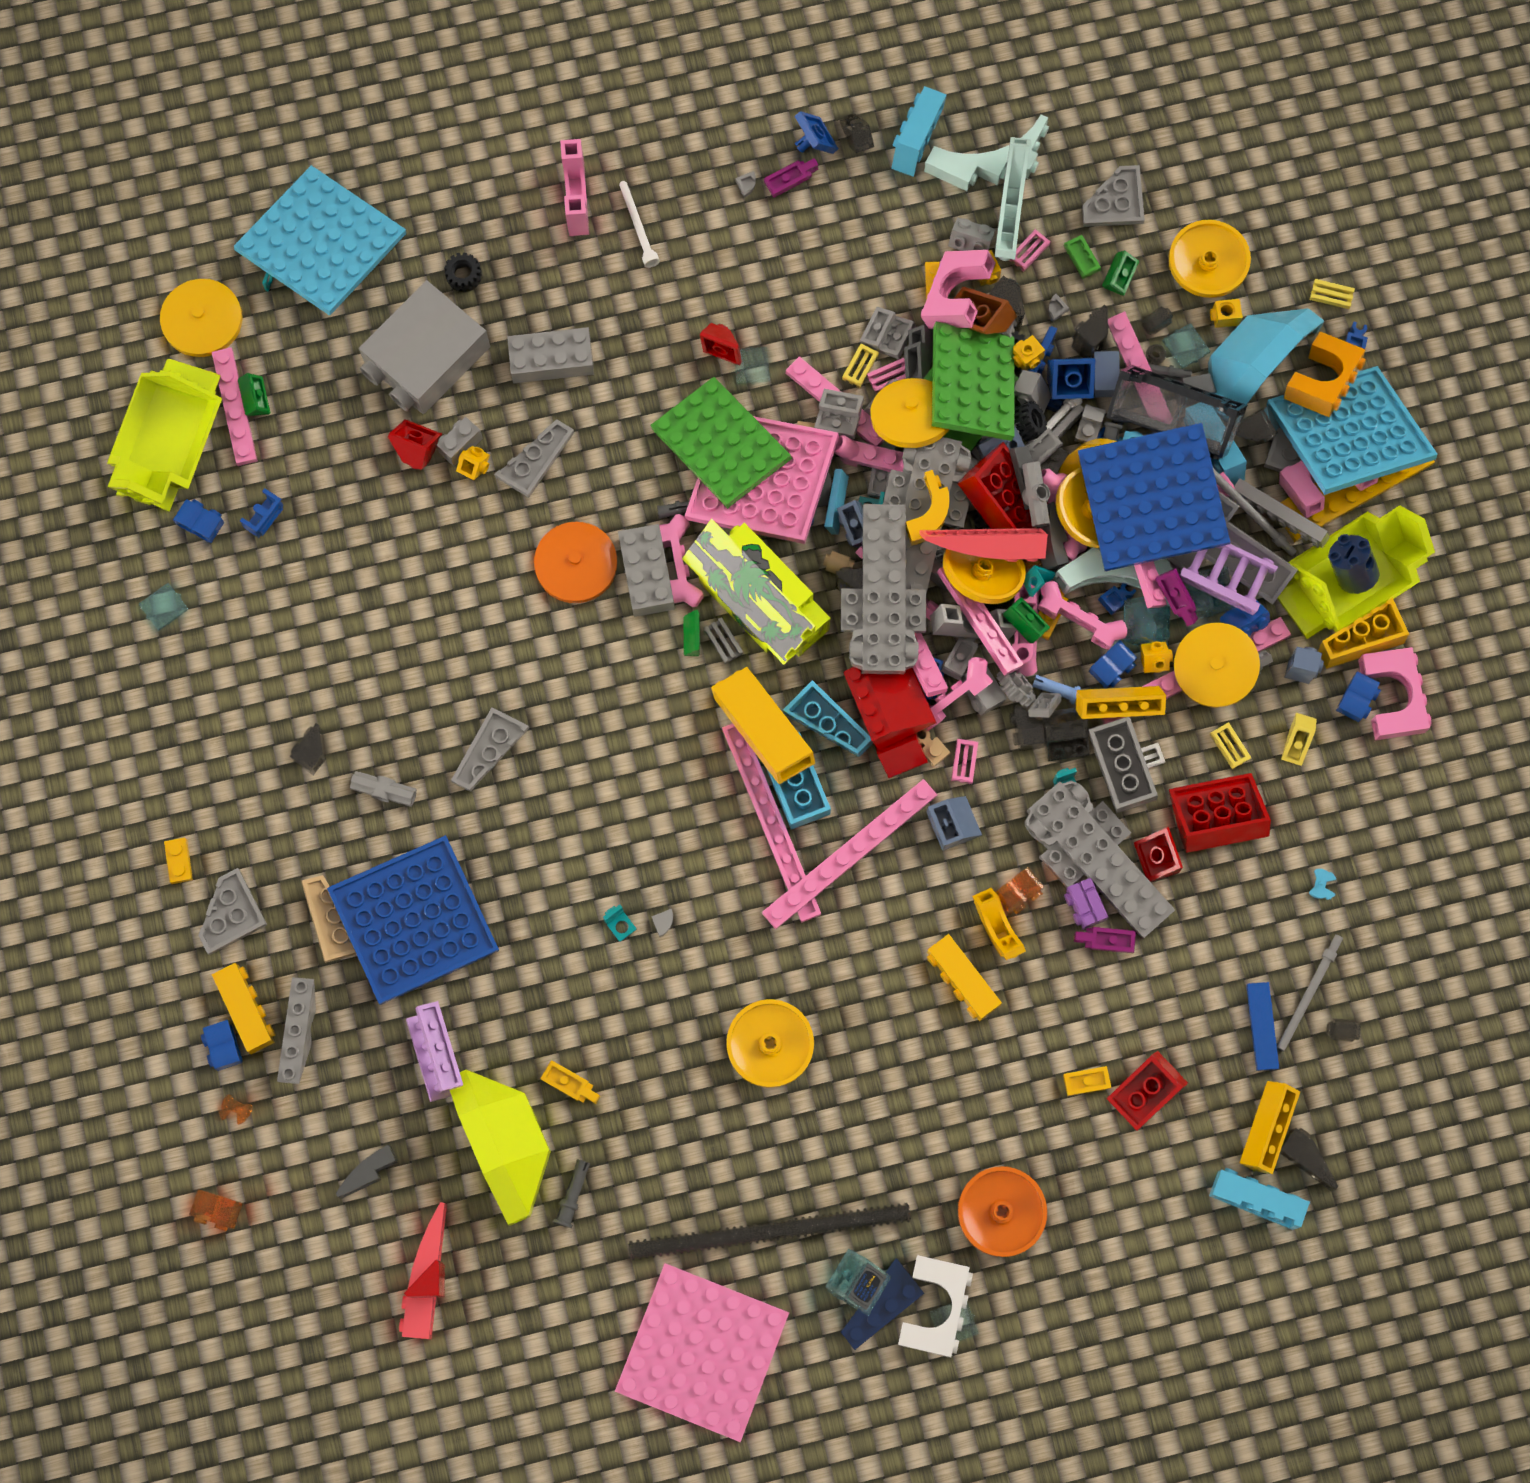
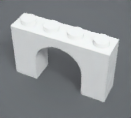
[898,1255,973,1358]

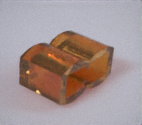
[995,867,1044,915]
[189,1189,243,1231]

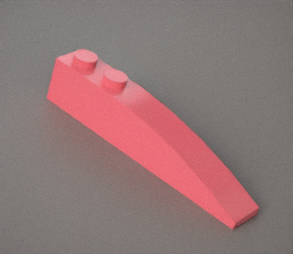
[920,528,1048,562]
[399,1202,447,1340]

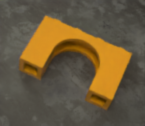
[1284,331,1366,417]

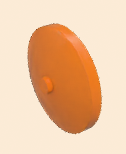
[534,522,618,603]
[958,1166,1047,1257]

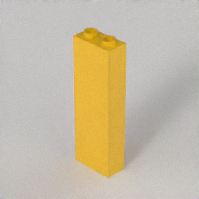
[711,667,815,784]

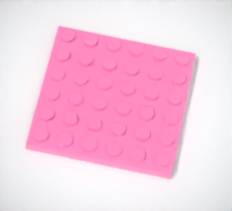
[685,416,839,544]
[615,1263,789,1442]

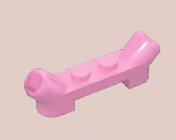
[834,435,904,472]
[1041,469,1087,564]
[659,514,704,608]
[1037,581,1127,650]
[1012,584,1041,676]
[926,657,993,731]

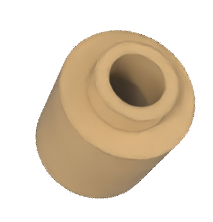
[823,551,855,577]

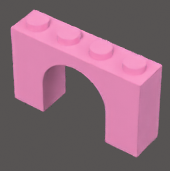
[560,139,589,236]
[921,250,995,329]
[1279,460,1378,518]
[1358,647,1431,740]

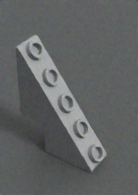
[277,977,316,1084]

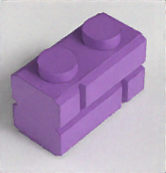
[1064,878,1108,930]

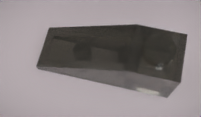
[1280,1128,1338,1191]

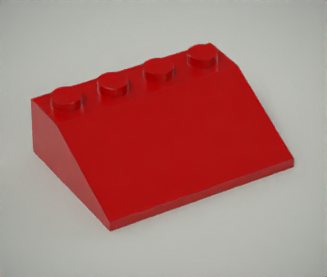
[958,442,1049,529]
[843,667,937,751]
[1169,773,1271,853]

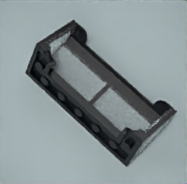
[1106,365,1248,459]

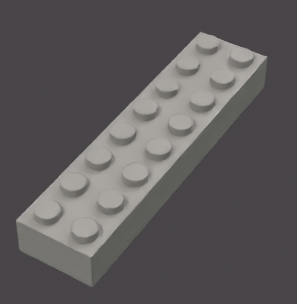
[1234,478,1330,548]

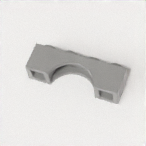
[930,604,1017,640]

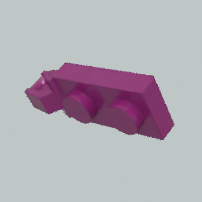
[764,158,819,198]
[1156,568,1198,626]
[1074,927,1136,954]

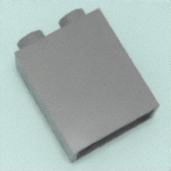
[359,280,491,415]

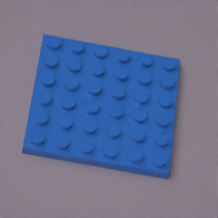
[1078,423,1231,571]
[327,835,499,1005]

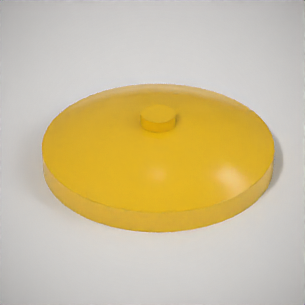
[1169,220,1251,298]
[160,279,242,357]
[871,378,949,448]
[1056,468,1099,548]
[943,549,1026,604]
[1174,623,1260,708]
[727,999,814,1088]

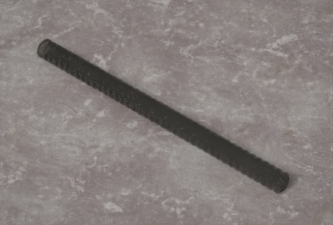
[628,1202,911,1261]

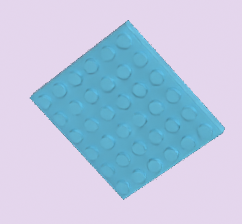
[234,165,406,316]
[1266,366,1438,495]

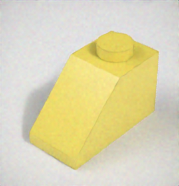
[1281,713,1317,766]

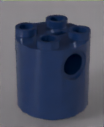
[1328,534,1380,594]

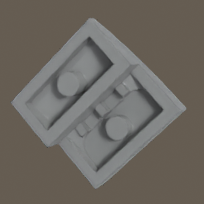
[860,307,916,359]
[814,389,864,440]

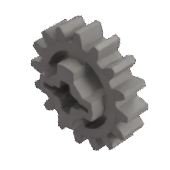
[996,671,1036,707]

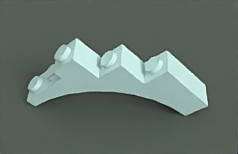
[924,115,1049,191]
[995,137,1031,261]
[1053,548,1180,618]

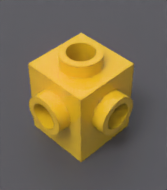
[1012,335,1045,371]
[456,446,490,480]
[1141,641,1173,673]

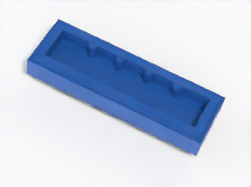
[1029,326,1057,374]

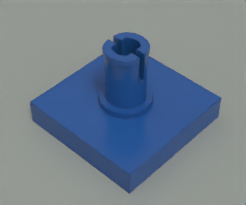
[795,111,839,154]

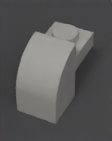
[1074,404,1106,443]

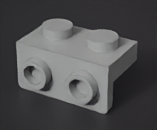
[948,217,996,251]

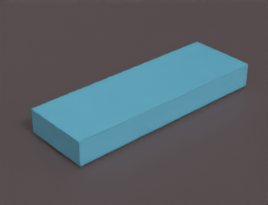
[824,469,849,535]

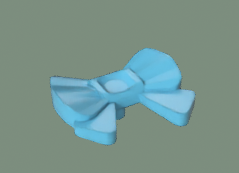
[1309,869,1336,900]

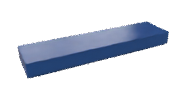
[1246,982,1279,1071]

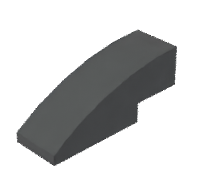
[904,325,933,379]
[1037,502,1069,570]
[336,1144,399,1199]

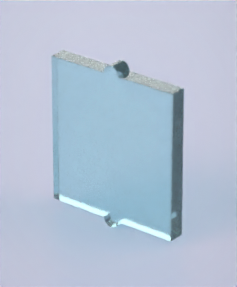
[1163,323,1211,369]
[735,346,770,385]
[139,583,189,631]
[929,1302,979,1341]

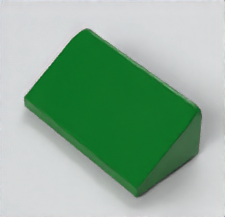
[1102,250,1139,296]
[238,373,271,416]
[1003,597,1050,643]
[684,610,700,656]

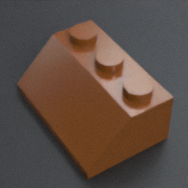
[954,286,1017,334]

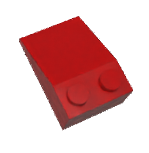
[1106,1051,1188,1131]

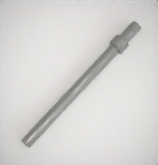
[1213,468,1297,556]
[1277,935,1343,1052]

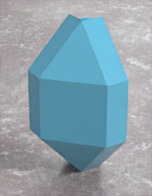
[1208,308,1324,423]

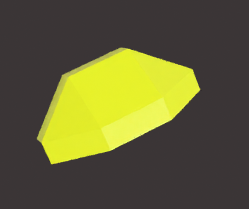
[450,1070,551,1226]

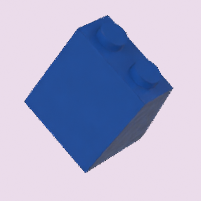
[1047,358,1096,399]

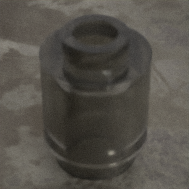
[1141,306,1173,335]
[1326,1018,1361,1042]

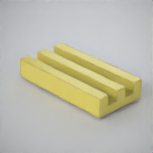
[1310,279,1355,309]
[842,344,879,388]
[1210,722,1251,770]

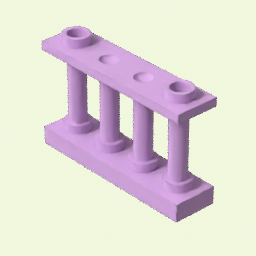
[1179,544,1278,615]
[406,1001,463,1102]

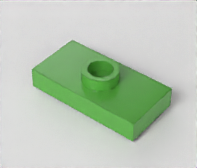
[1064,235,1101,279]

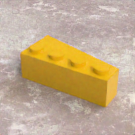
[1318,597,1409,669]

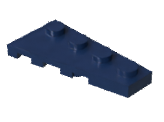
[841,1258,924,1350]

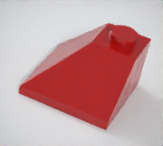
[700,323,742,366]
[388,419,442,470]

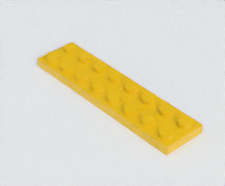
[1280,460,1435,543]

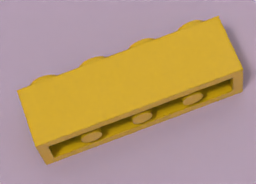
[1076,686,1166,719]
[927,934,1002,1021]
[211,963,275,1054]
[1239,1081,1300,1174]

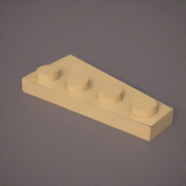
[302,875,356,963]

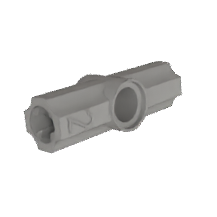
[1022,462,1050,528]
[350,771,417,807]

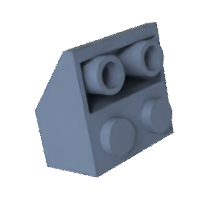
[926,796,982,851]

